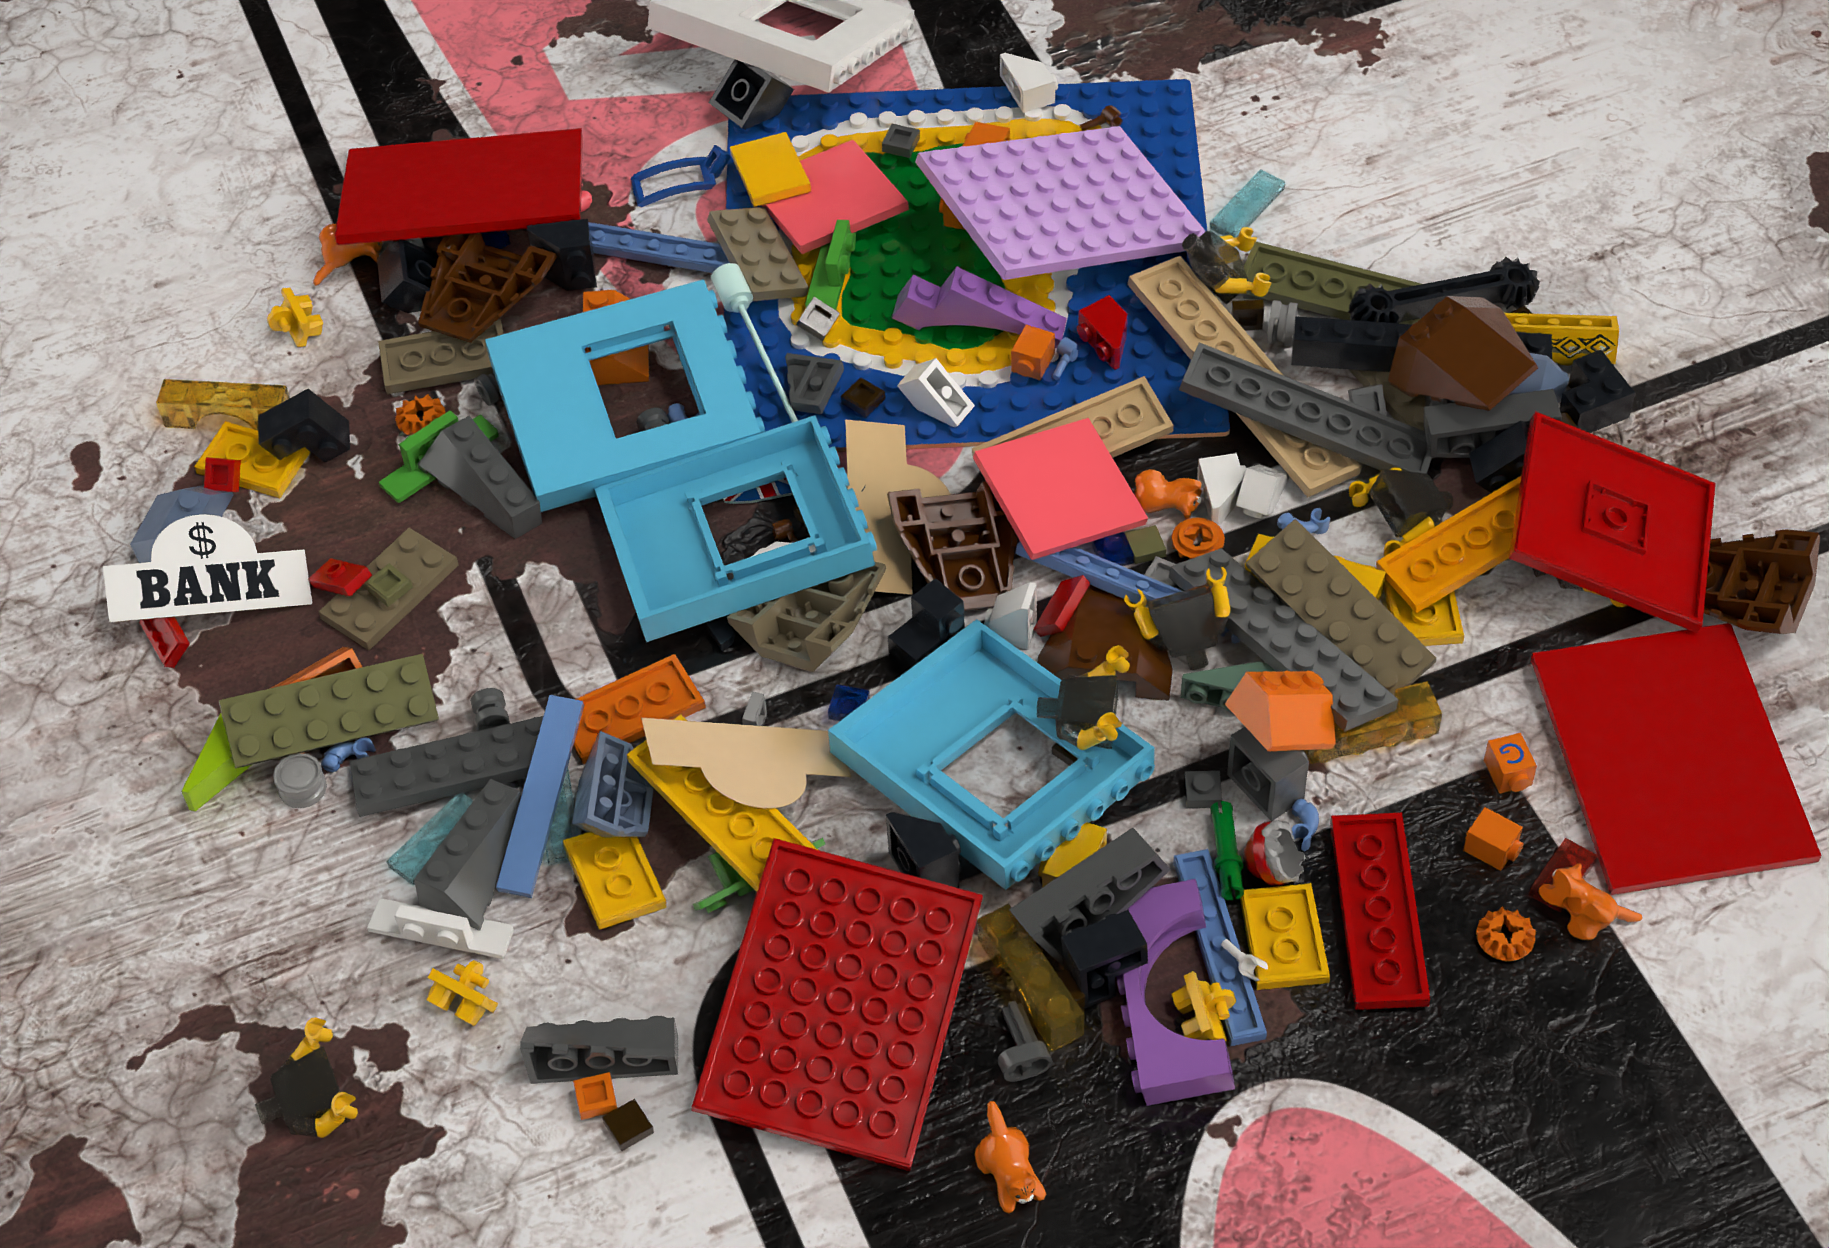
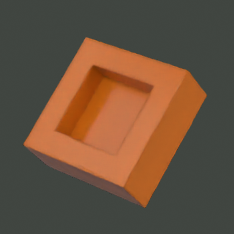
[573,1072,617,1120]

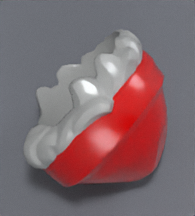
[1243,820,1306,885]

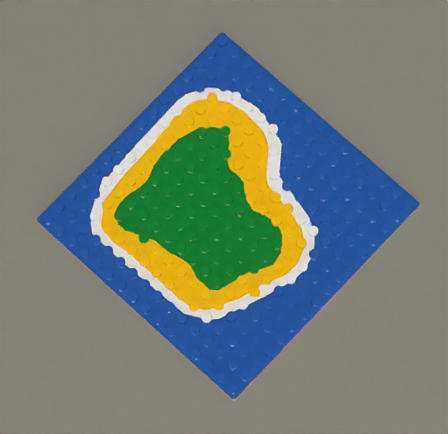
[724,79,1230,452]

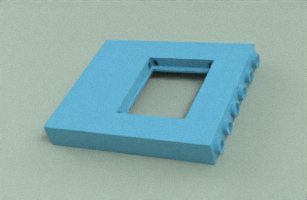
[485,279,765,512]
[594,415,877,642]
[828,619,1155,890]

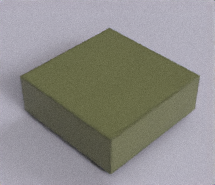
[1124,525,1166,564]
[364,563,413,607]

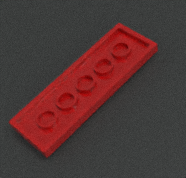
[1330,813,1430,1010]

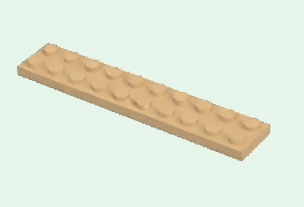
[1127,256,1362,498]

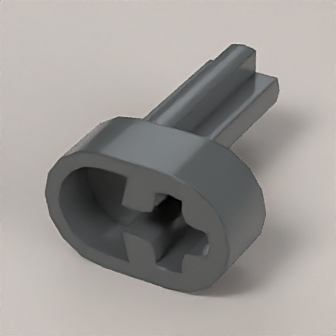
[997,1001,1053,1082]

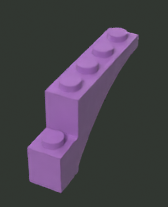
[892,266,1067,348]

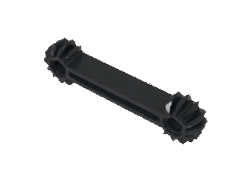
[1348,257,1540,324]

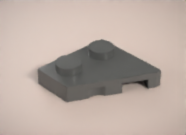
[785,353,844,414]

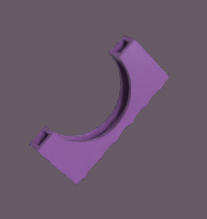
[1116,879,1235,1106]

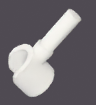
[1221,939,1268,981]

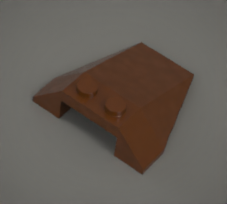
[418,233,557,343]
[1388,296,1538,411]
[887,481,1017,612]
[1704,529,1820,634]
[1037,584,1173,701]

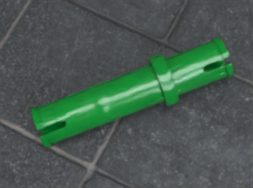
[1210,801,1244,900]

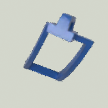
[631,145,730,207]

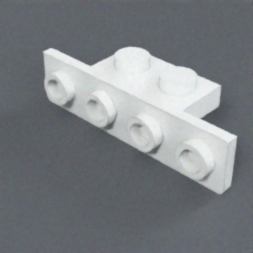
[367,899,514,959]

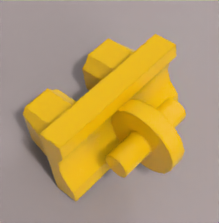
[267,288,323,347]
[426,960,498,1026]
[1172,971,1236,1041]

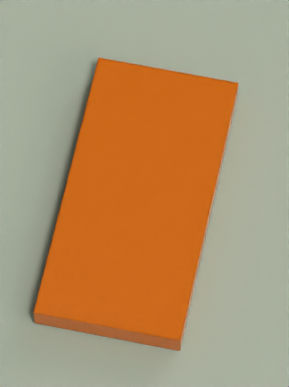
[573,654,706,765]

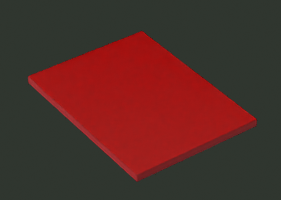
[335,128,583,245]
[1531,623,1822,895]
[691,838,983,1171]

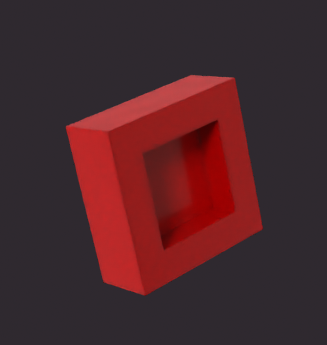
[204,457,241,492]

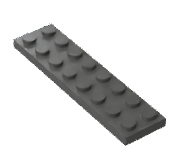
[1179,342,1432,486]
[1169,548,1399,731]

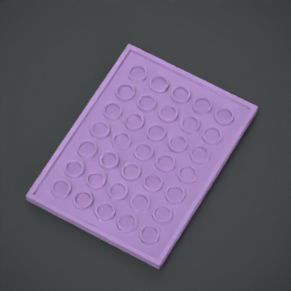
[915,126,1210,280]

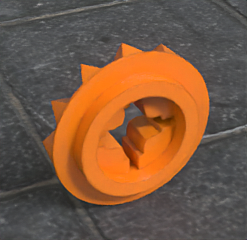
[395,394,446,436]
[1172,517,1225,559]
[1476,906,1536,961]

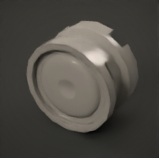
[1267,300,1298,346]
[273,753,327,808]

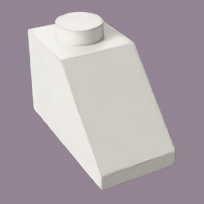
[1000,53,1058,113]
[897,358,975,427]
[1197,453,1246,526]
[1235,464,1289,518]
[984,582,1037,650]

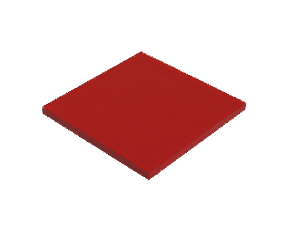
[1509,411,1716,633]

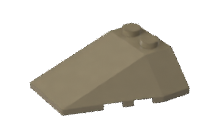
[727,561,886,672]

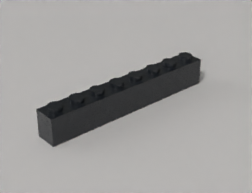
[1291,316,1552,372]

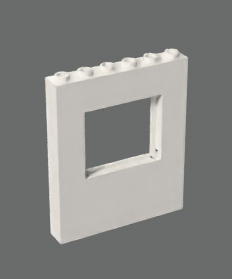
[648,0,915,93]

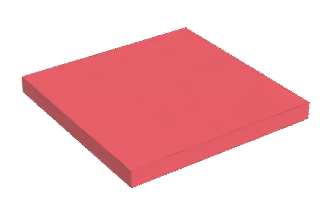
[762,140,909,254]
[973,418,1148,560]

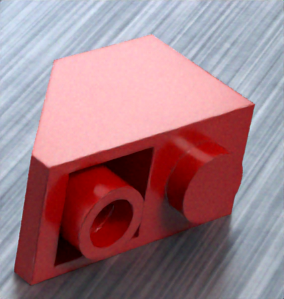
[1077,295,1128,370]

